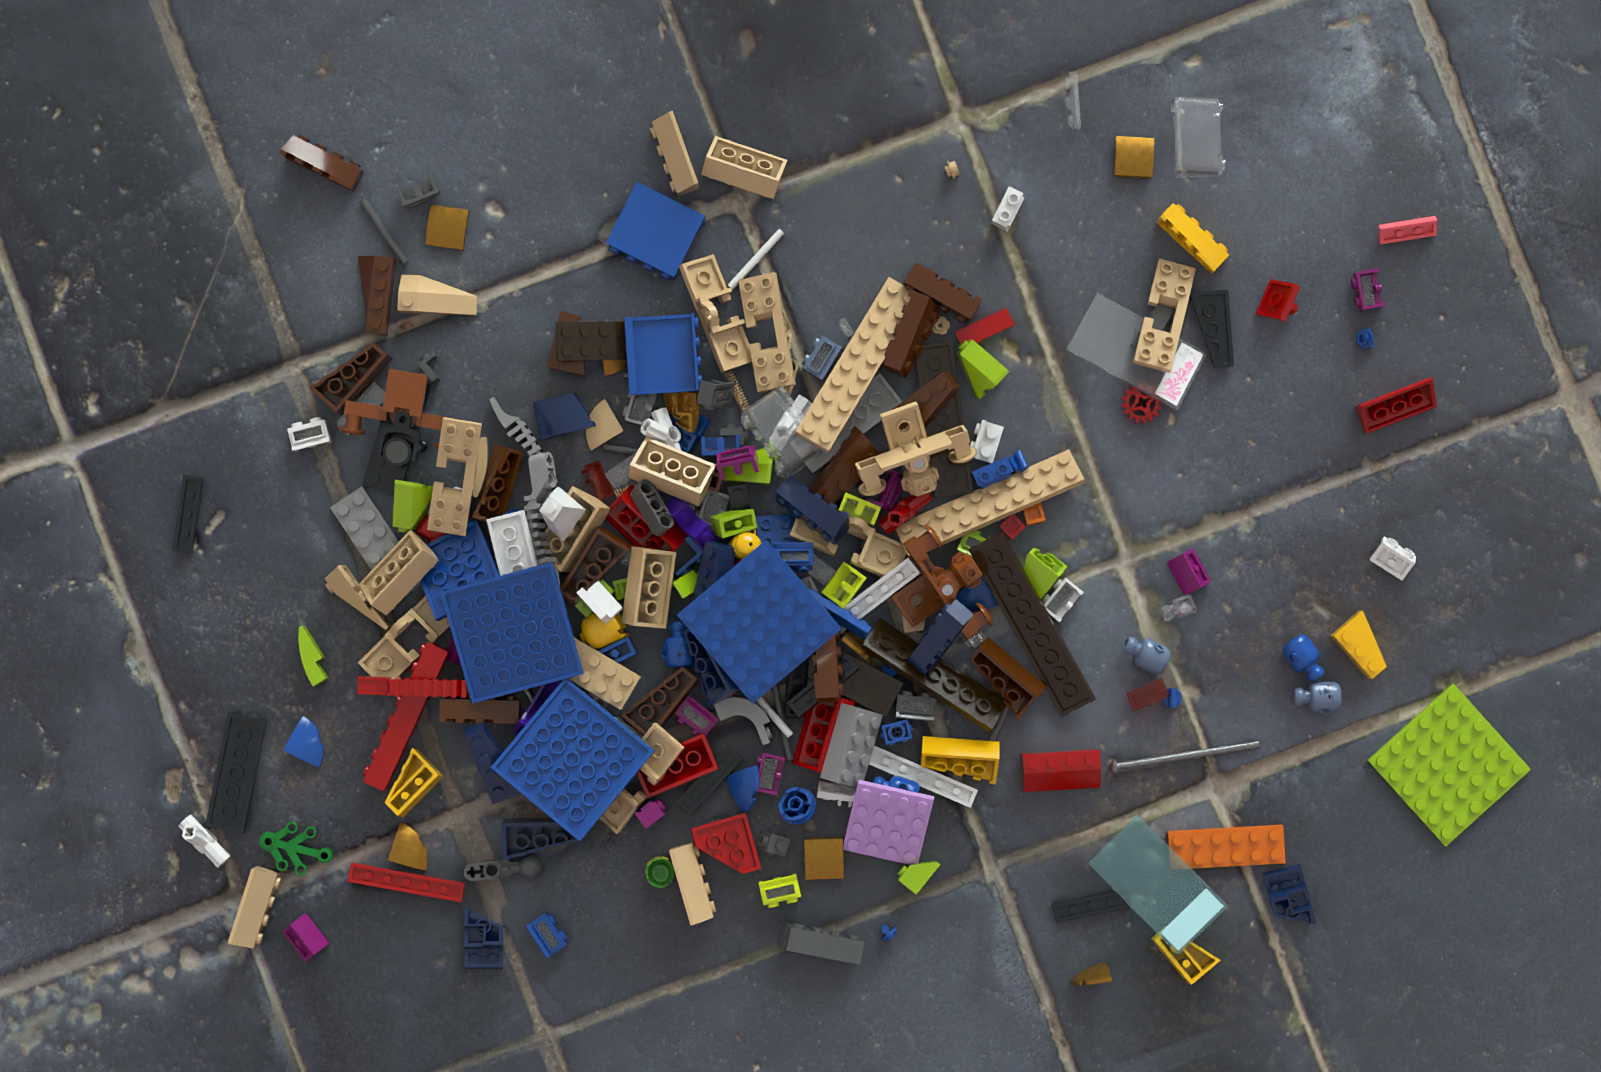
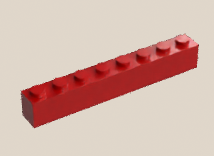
[363,641,451,791]

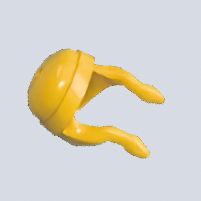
[728,529,761,560]

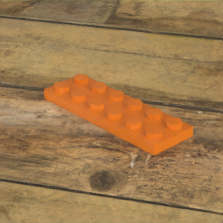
[1167,824,1286,870]

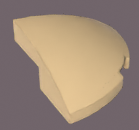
[586,399,624,451]

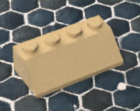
[650,111,699,196]
[701,136,787,199]
[629,437,716,506]
[541,486,611,573]
[358,530,439,615]
[621,546,676,629]
[669,842,716,926]
[228,866,281,948]

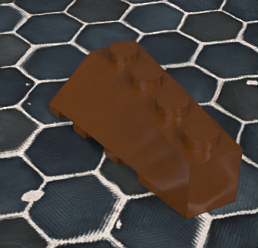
[279,135,364,192]
[358,256,396,336]
[472,444,523,522]
[812,630,844,703]
[969,637,1047,720]

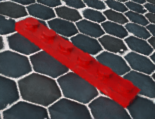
[348,862,465,902]

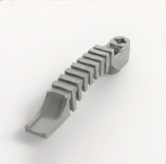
[489,397,559,503]
[524,452,560,585]

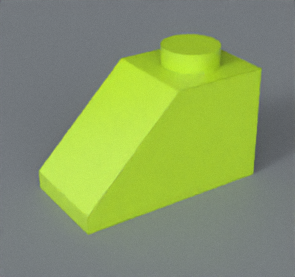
[710,509,757,538]
[672,570,698,599]
[897,861,940,894]

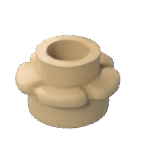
[945,161,960,179]
[932,316,950,335]

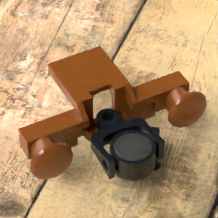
[338,369,462,466]

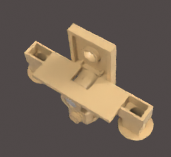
[855,402,977,496]

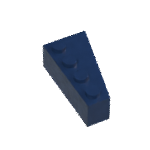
[502,818,578,861]

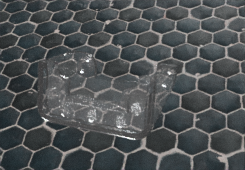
[1171,97,1225,178]

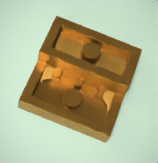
[1114,136,1154,179]
[425,204,469,250]
[804,837,844,880]

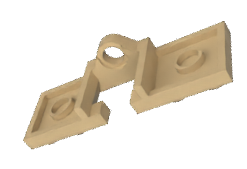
[679,254,752,373]
[1133,258,1196,373]
[738,272,796,393]
[427,417,482,536]
[789,517,906,577]
[358,596,450,679]
[600,723,685,834]

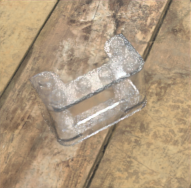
[740,385,823,479]

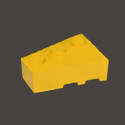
[1330,610,1387,679]
[385,748,444,818]
[1151,926,1221,985]

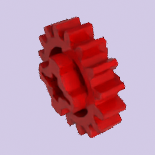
[1120,382,1163,424]

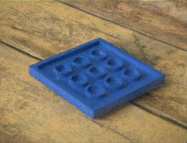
[420,519,500,621]

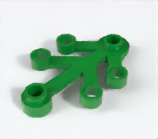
[259,822,334,876]

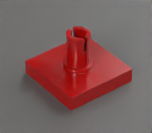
[1255,279,1300,322]

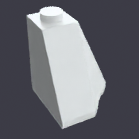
[539,487,585,541]

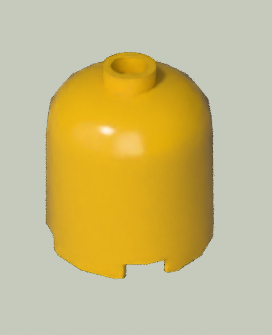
[580,612,629,649]

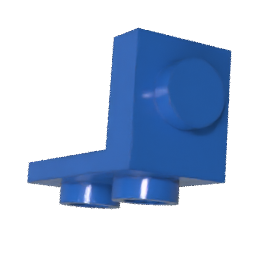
[675,536,703,577]

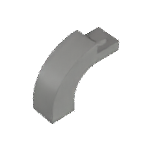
[714,697,772,745]

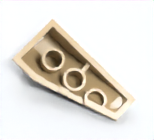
[398,275,477,315]
[325,564,391,630]

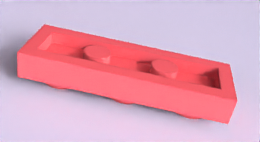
[1378,216,1437,245]

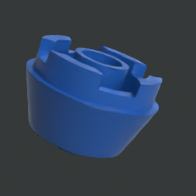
[778,787,816,824]

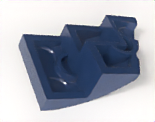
[533,393,596,440]
[1262,864,1316,924]
[464,908,503,969]

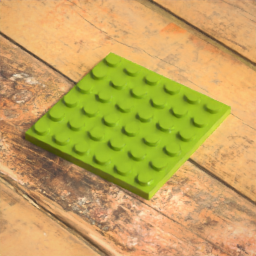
[1367,683,1531,847]

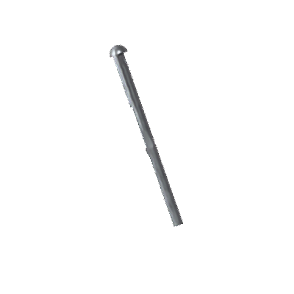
[1109,741,1260,774]

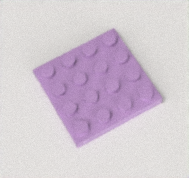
[843,780,934,865]

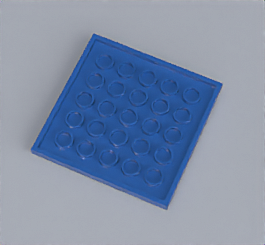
[677,540,842,704]
[440,561,584,704]
[491,679,655,842]

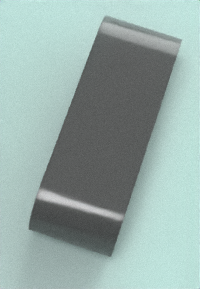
[630,480,674,536]

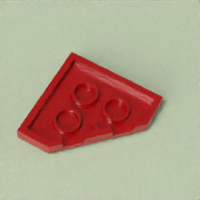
[690,813,761,874]

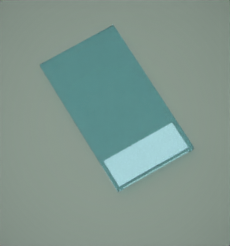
[1088,815,1228,955]

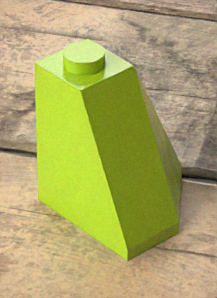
[957,339,1009,399]
[724,446,774,486]
[392,480,433,533]
[1024,547,1068,599]

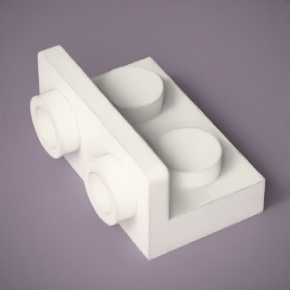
[970,420,1004,463]
[1370,536,1416,580]

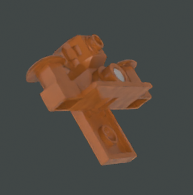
[891,525,993,639]

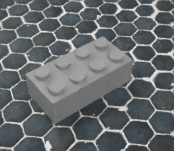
[820,703,883,788]

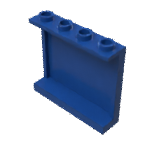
[606,182,706,280]
[624,313,702,396]

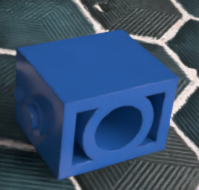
[880,719,913,745]

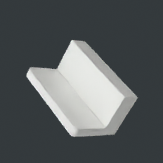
[577,581,622,624]

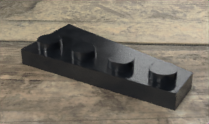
[1190,290,1234,368]

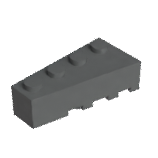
[778,922,865,965]

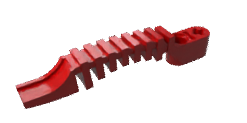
[357,676,501,698]

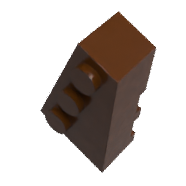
[547,311,586,377]

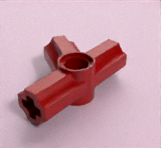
[878,493,933,535]

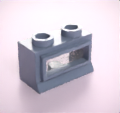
[802,336,842,381]

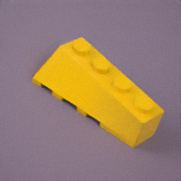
[1156,203,1229,274]
[921,736,999,785]

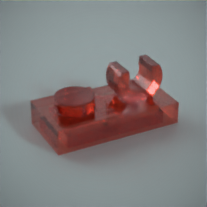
[581,460,615,501]
[1126,678,1170,711]

